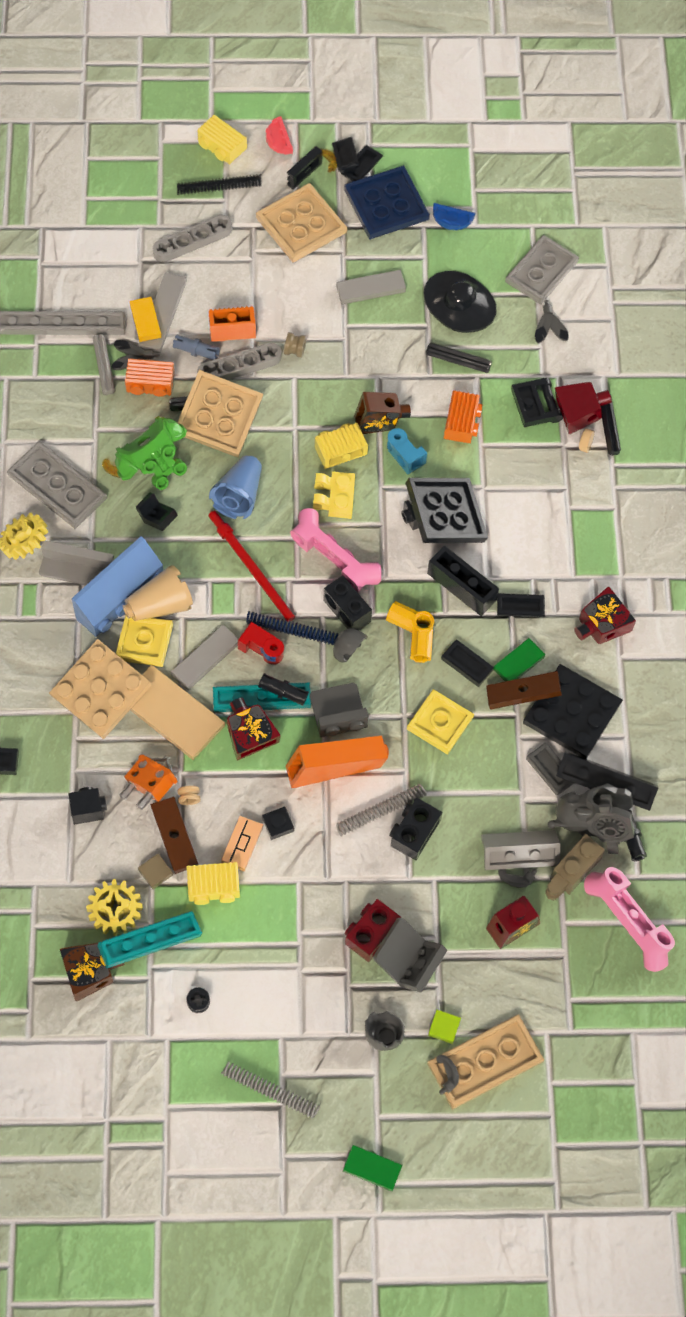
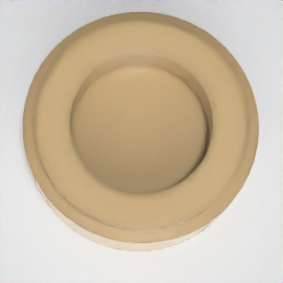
[579,429,595,453]

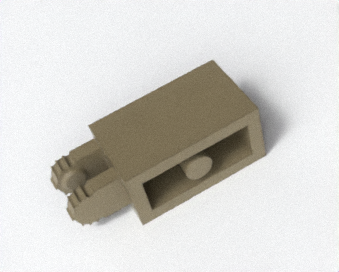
[545,834,605,901]

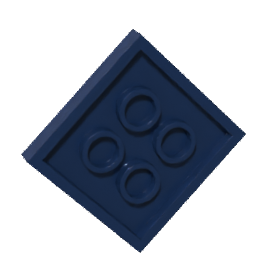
[344,165,430,240]

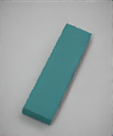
[213,682,311,713]
[97,911,202,968]

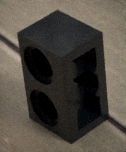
[323,575,372,630]
[389,798,443,861]

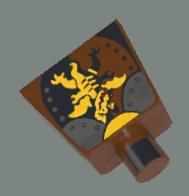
[354,392,411,434]
[60,943,125,1002]

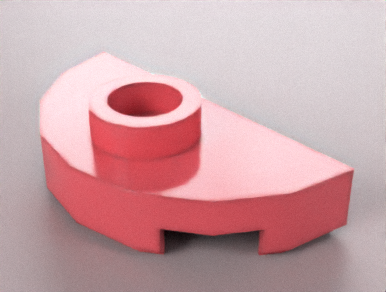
[266,116,293,154]

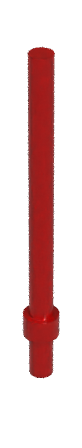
[208,510,295,622]

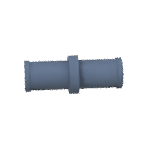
[173,334,220,360]

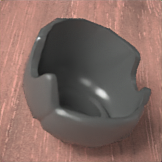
[333,628,368,663]
[365,1011,405,1051]

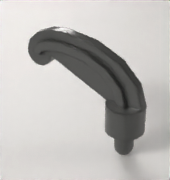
[498,869,537,888]
[436,1055,459,1095]

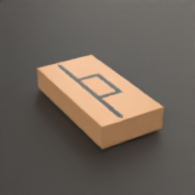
[221,816,263,872]

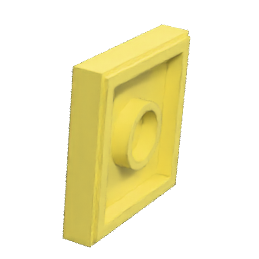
[116,615,173,667]
[407,689,474,755]

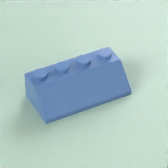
[71,536,163,637]

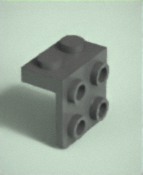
[310,683,369,738]
[373,918,448,993]

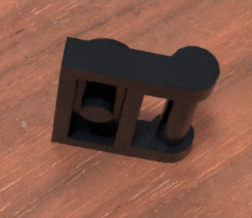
[511,378,563,427]

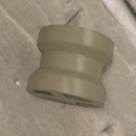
[284,332,306,358]

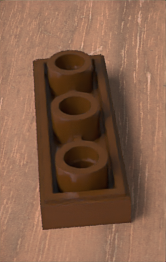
[486,671,562,710]
[150,796,198,874]

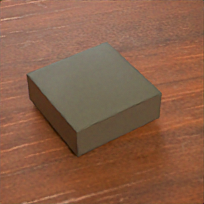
[138,853,173,889]

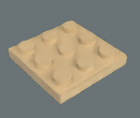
[256,183,347,263]
[178,370,263,458]
[49,639,152,740]

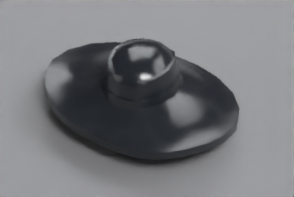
[424,271,496,333]

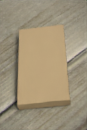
[130,665,225,760]
[427,1014,544,1110]

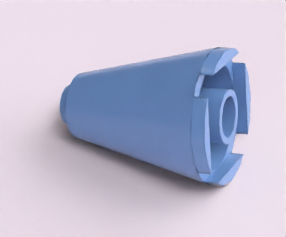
[209,456,262,519]

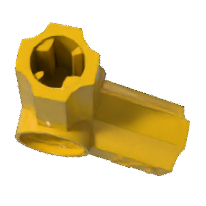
[386,601,434,663]

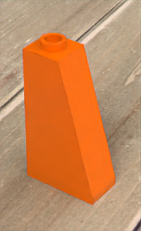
[286,736,389,788]

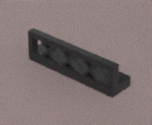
[556,751,659,811]

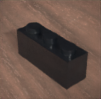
[427,545,499,617]

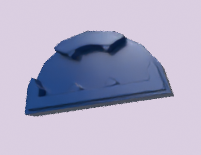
[433,203,475,230]

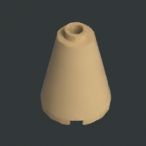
[123,565,193,621]

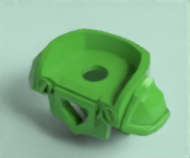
[115,416,187,490]

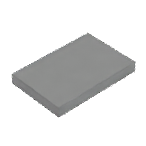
[505,235,579,305]

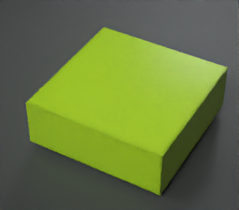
[428,1010,461,1044]

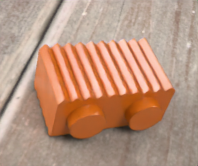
[209,306,256,342]
[125,358,175,397]
[444,390,483,444]

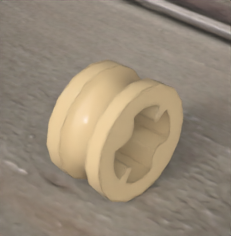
[177,786,200,805]

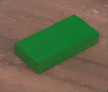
[494,638,545,681]
[343,1145,403,1192]

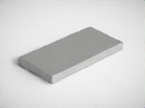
[7,441,107,529]

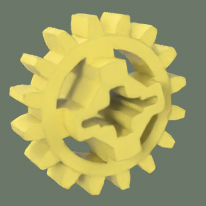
[0,513,48,560]
[86,879,143,936]

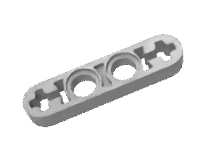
[153,215,232,262]
[197,343,281,380]

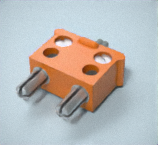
[119,755,178,810]

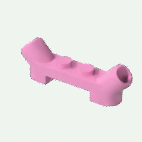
[290,508,381,592]
[584,867,675,972]

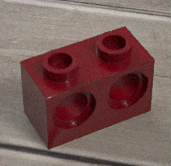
[344,899,401,963]

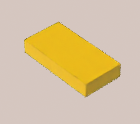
[129,297,161,342]

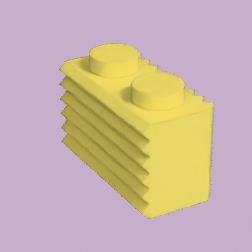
[197,115,247,164]
[315,422,368,469]
[187,862,240,905]

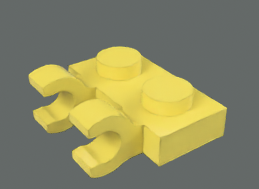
[313,471,355,519]

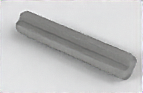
[93,334,115,395]

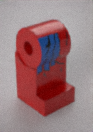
[238,622,284,665]

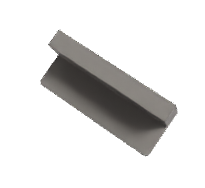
[39,540,114,585]
[481,830,560,870]

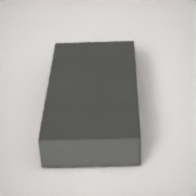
[526,743,574,796]

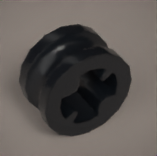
[186,987,210,1013]

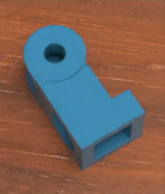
[387,428,427,475]

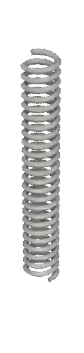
[336,784,427,836]
[221,1061,320,1119]

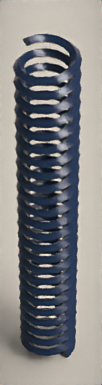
[246,611,338,646]

